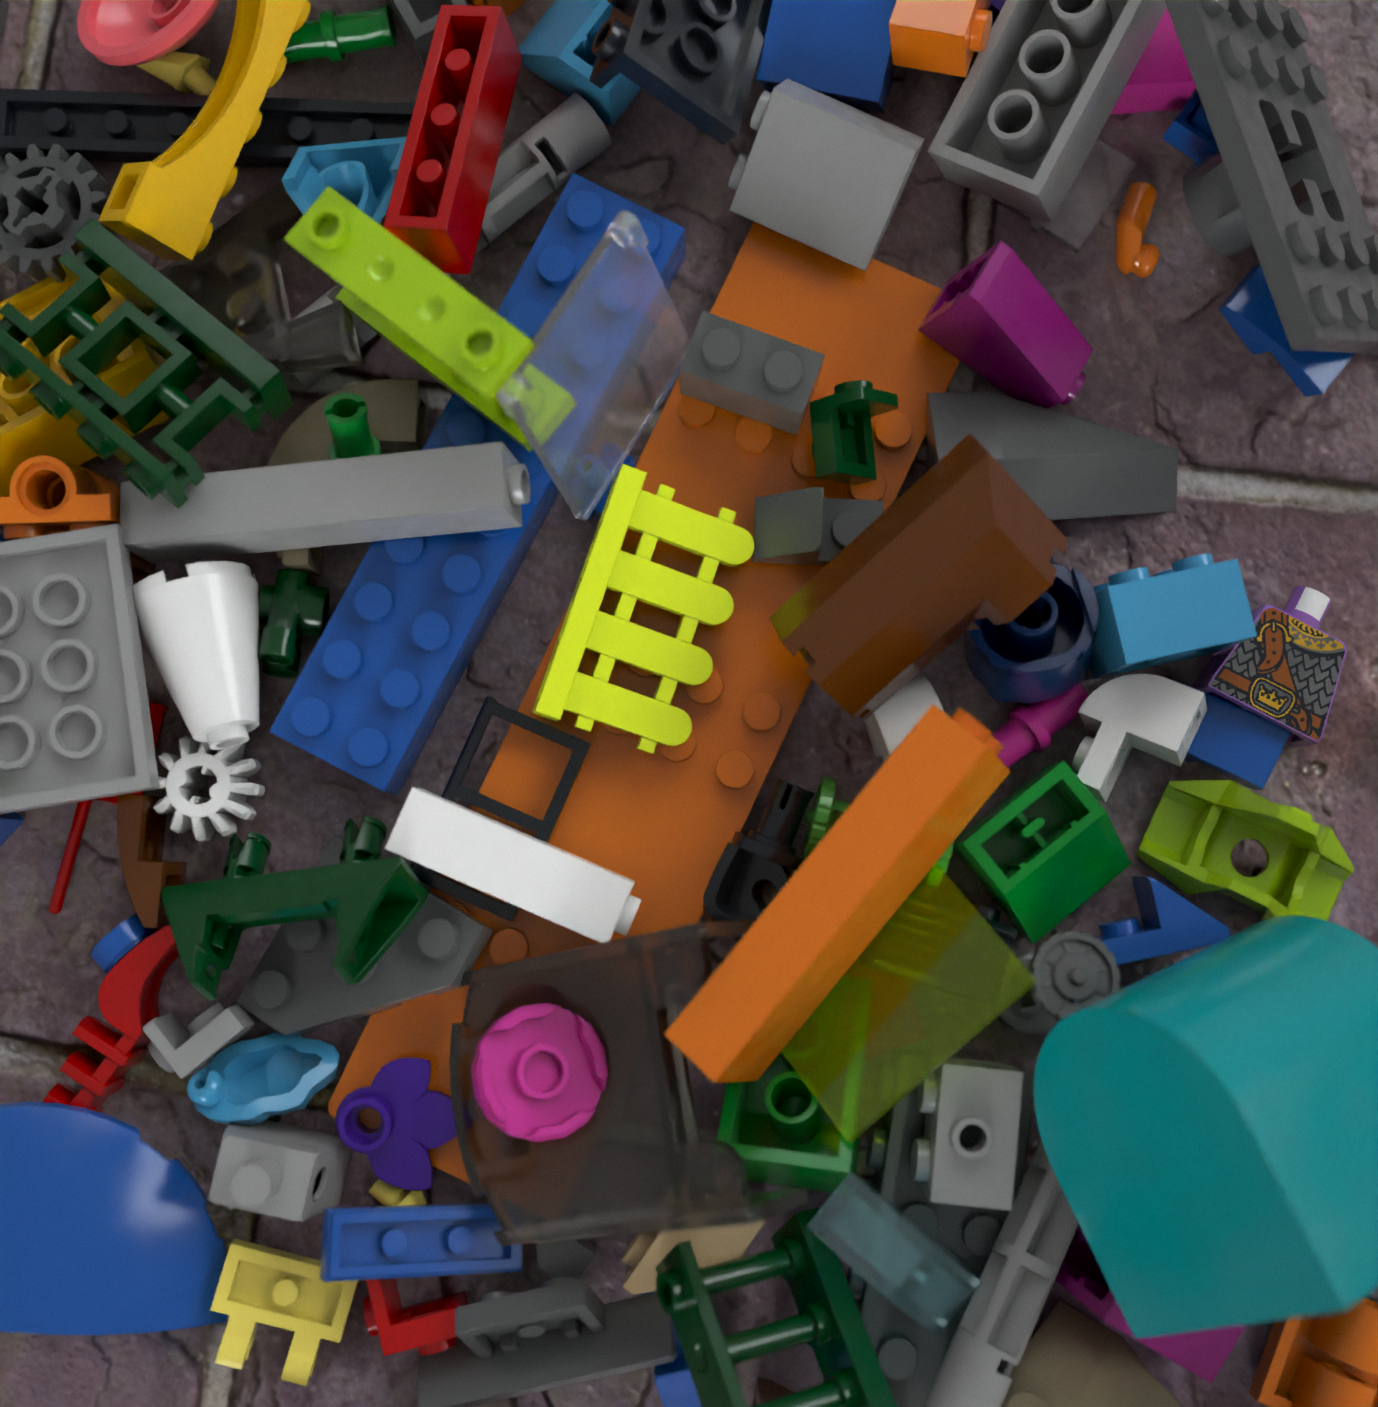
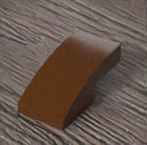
[117,794,187,928]

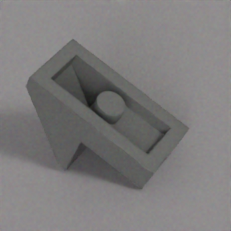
[752,487,884,566]

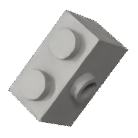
[911,1055,1024,1211]

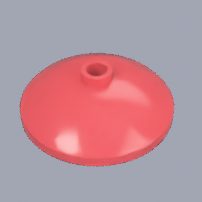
[77,0,221,66]

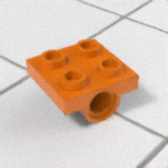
[0,455,121,541]
[1248,1297,1378,1407]

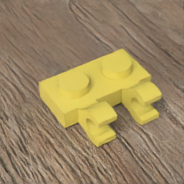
[210,1238,359,1386]

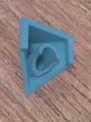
[282,137,406,224]

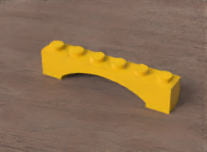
[98,0,311,261]

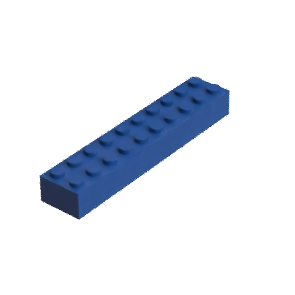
[269,173,686,795]

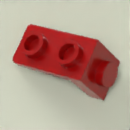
[363,1278,468,1356]

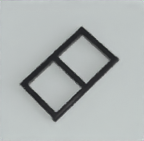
[410,696,591,922]

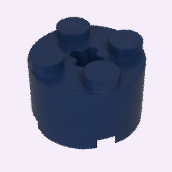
[964,557,1099,703]

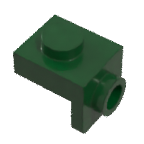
[809,380,899,485]

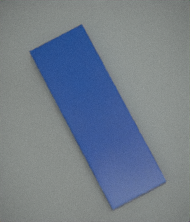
[320,1202,524,1282]

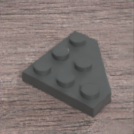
[236,834,494,1037]

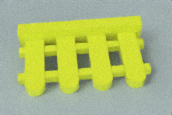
[531,464,754,754]

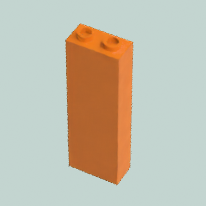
[664,704,1011,1083]

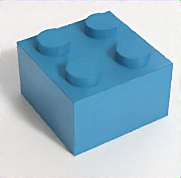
[1089,553,1257,680]

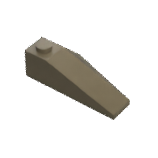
[1001,1300,1184,1407]

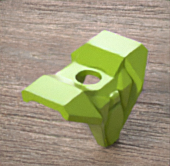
[1135,779,1355,921]

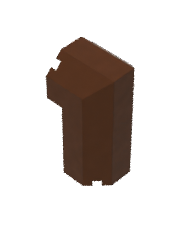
[769,433,1068,719]

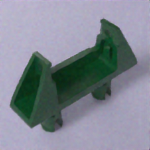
[161,816,429,1000]

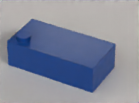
[756,0,896,114]

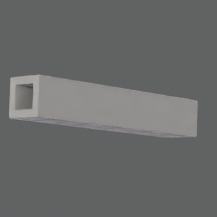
[120,442,531,563]

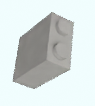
[728,78,925,271]

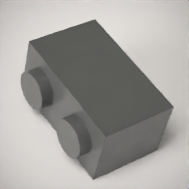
[679,310,825,436]

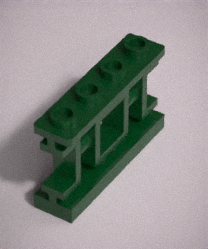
[0,218,294,509]

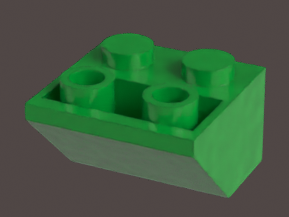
[953,760,1131,944]

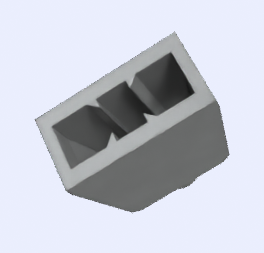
[208,1120,353,1221]

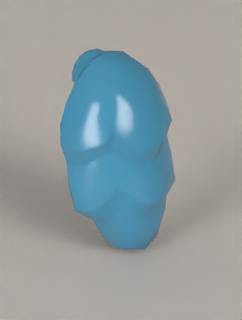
[187,1032,340,1126]

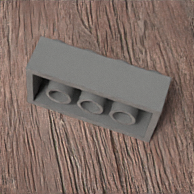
[927,0,1167,223]

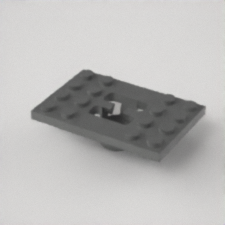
[1165,0,1378,354]

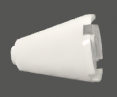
[132,561,260,750]

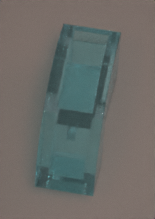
[807,1172,982,1333]

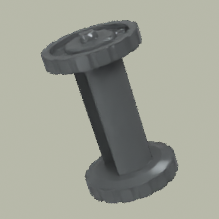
[989,931,1121,1034]

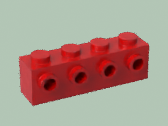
[383,5,522,275]

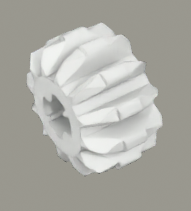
[153,736,265,841]

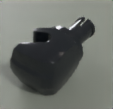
[703,778,815,942]

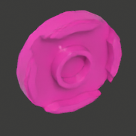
[471,1003,608,1142]

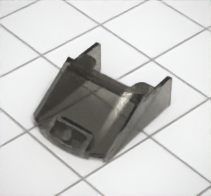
[450,918,809,1246]

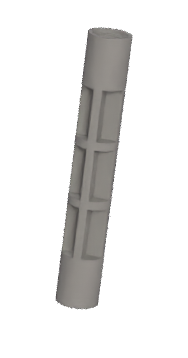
[267,93,612,390]
[924,1139,1079,1407]

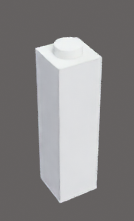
[385,787,642,946]

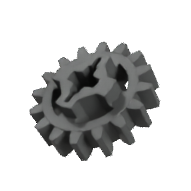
[0,144,115,283]

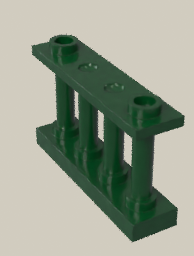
[656,1208,896,1407]

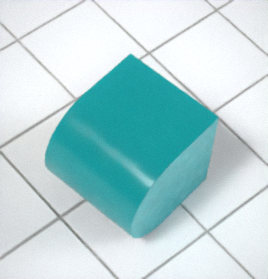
[1034,915,1378,1339]

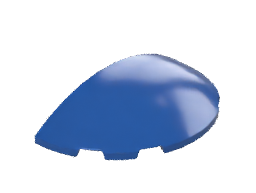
[0,1102,228,1335]

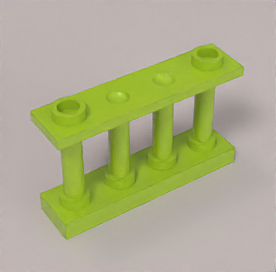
[284,186,571,453]

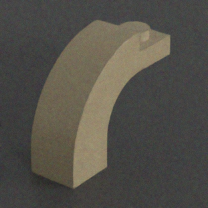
[267,379,429,576]

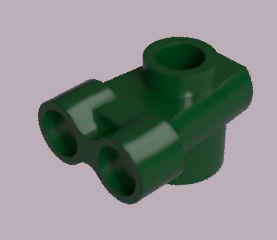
[258,569,330,679]

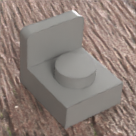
[142,1003,261,1079]

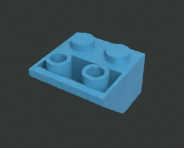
[518,0,642,127]

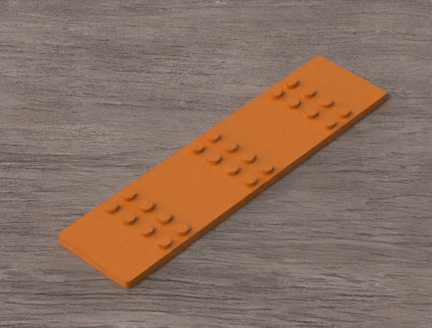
[328,222,960,1222]

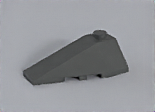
[926,391,1178,520]

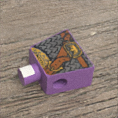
[1191,586,1347,748]

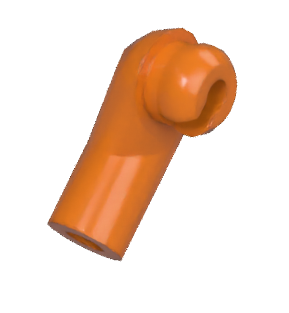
[1115,182,1160,278]

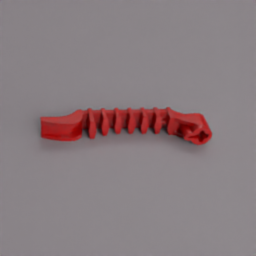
[43,925,179,1113]

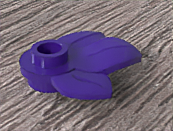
[335,1057,469,1191]

